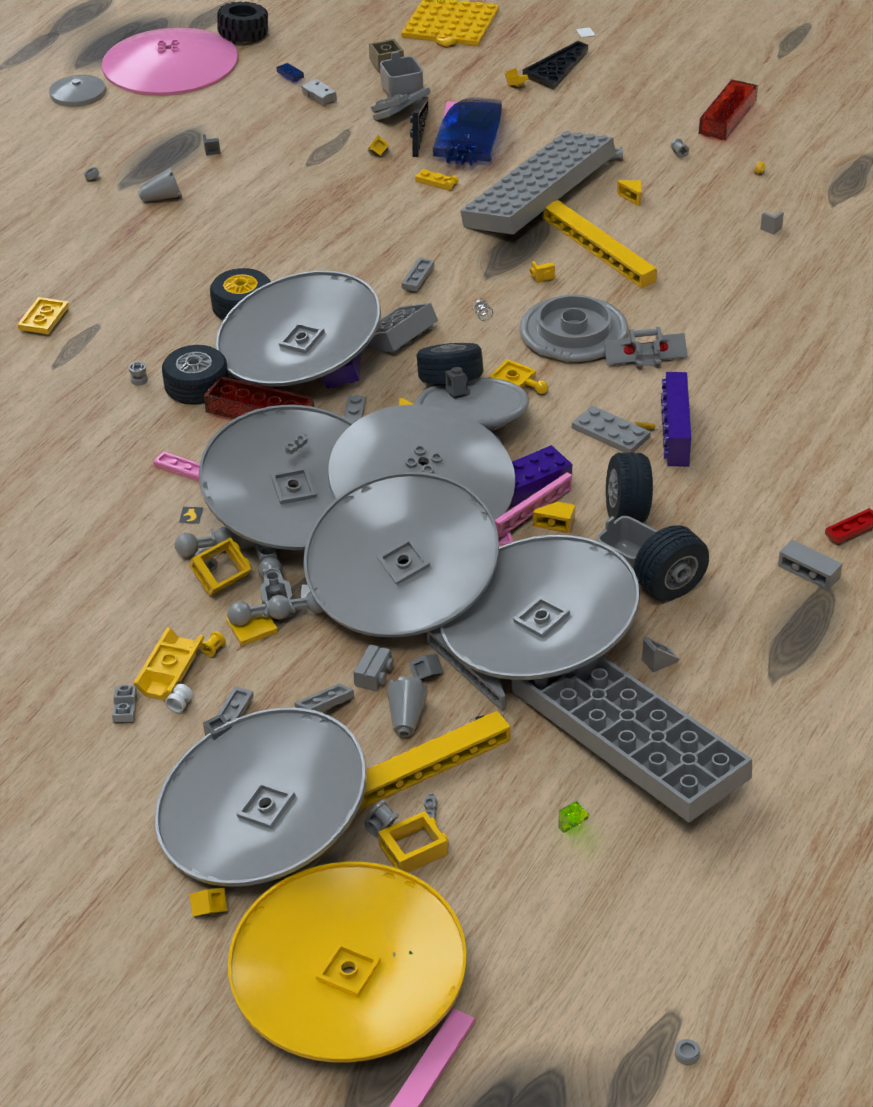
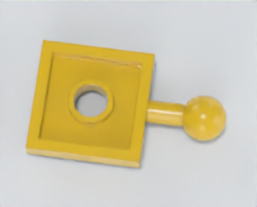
[489,359,549,394]

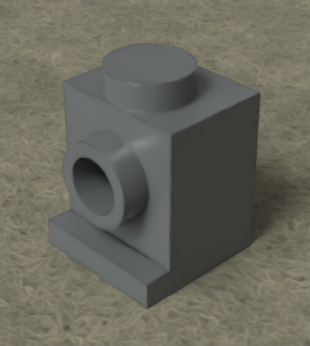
[445,367,470,397]

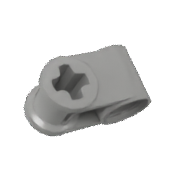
[364,799,399,837]

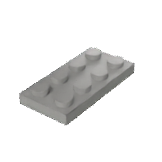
[572,405,651,453]

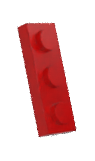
[825,508,873,544]

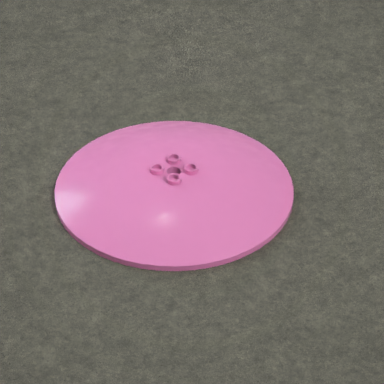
[102,27,238,96]

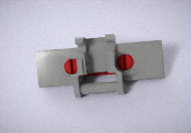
[604,327,687,367]

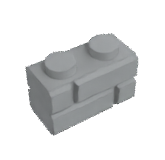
[353,645,394,691]

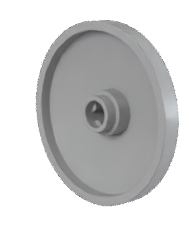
[49,75,106,107]

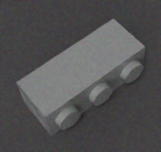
[778,540,842,590]

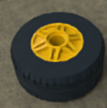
[210,268,271,320]

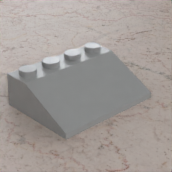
[368,303,438,353]

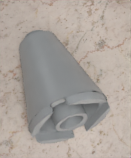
[138,168,182,202]
[387,676,428,737]

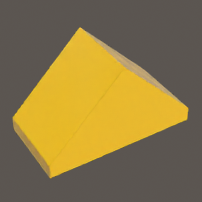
[617,180,641,206]

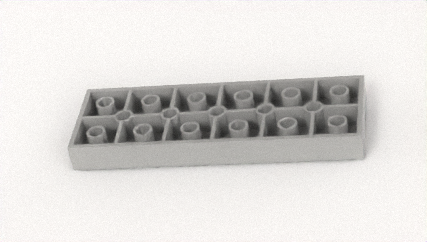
[460,131,616,234]
[511,656,752,822]

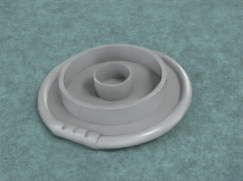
[520,294,628,363]
[414,377,529,431]

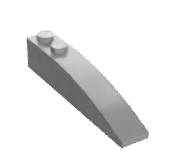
[427,627,505,712]

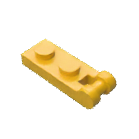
[415,169,459,190]

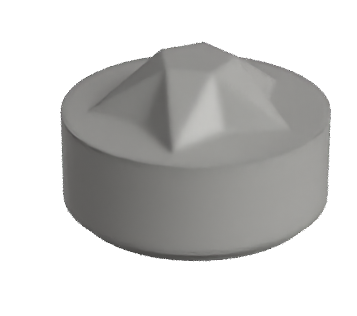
[84,167,99,180]

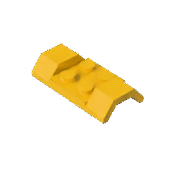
[133,628,204,700]

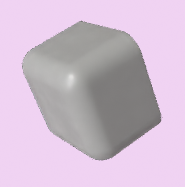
[380,51,424,98]
[597,516,657,570]

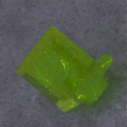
[558,801,589,833]

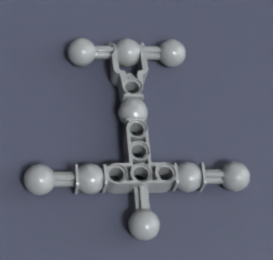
[175,527,323,626]

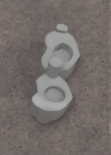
[285,433,308,454]
[424,792,437,821]

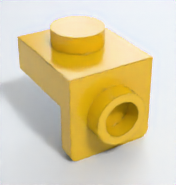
[505,68,529,87]
[529,261,555,283]

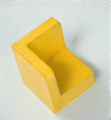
[367,135,389,156]
[189,888,227,917]

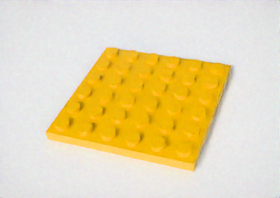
[401,0,499,46]

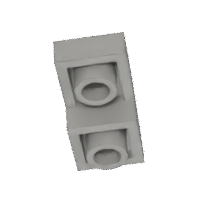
[112,685,137,723]

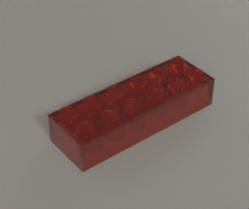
[698,79,758,140]
[204,376,315,419]

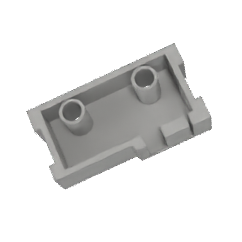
[301,78,337,107]

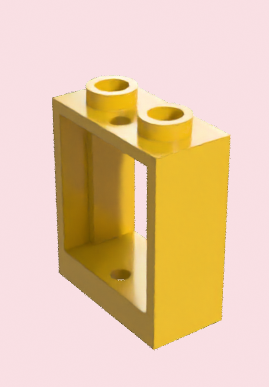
[189,537,252,597]
[378,811,449,873]

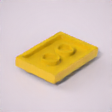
[17,297,69,335]

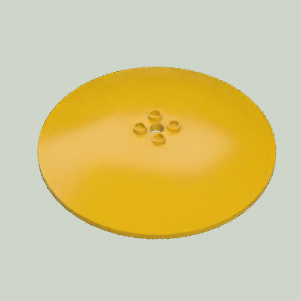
[228,862,467,1062]

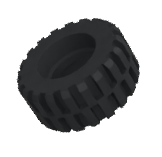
[217,1,268,42]

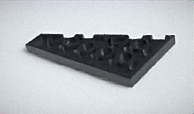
[523,41,588,88]
[410,97,428,157]

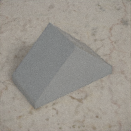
[642,637,680,672]

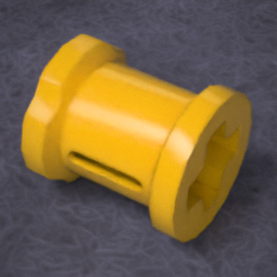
[200,631,226,657]

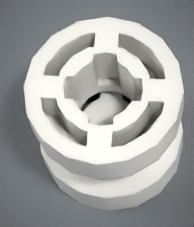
[165,684,193,713]

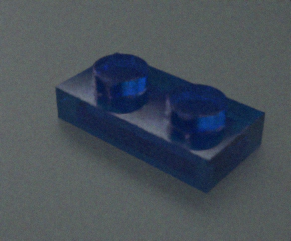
[276,63,304,82]

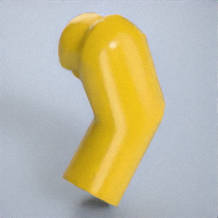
[435,36,456,47]

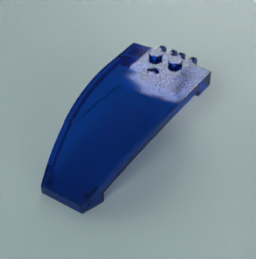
[433,97,502,166]

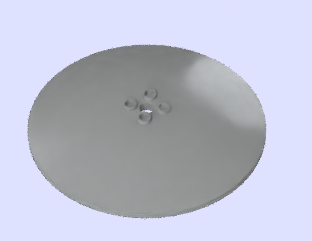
[216,270,381,386]
[328,404,515,520]
[199,405,353,550]
[304,472,499,637]
[440,535,640,680]
[155,707,367,887]

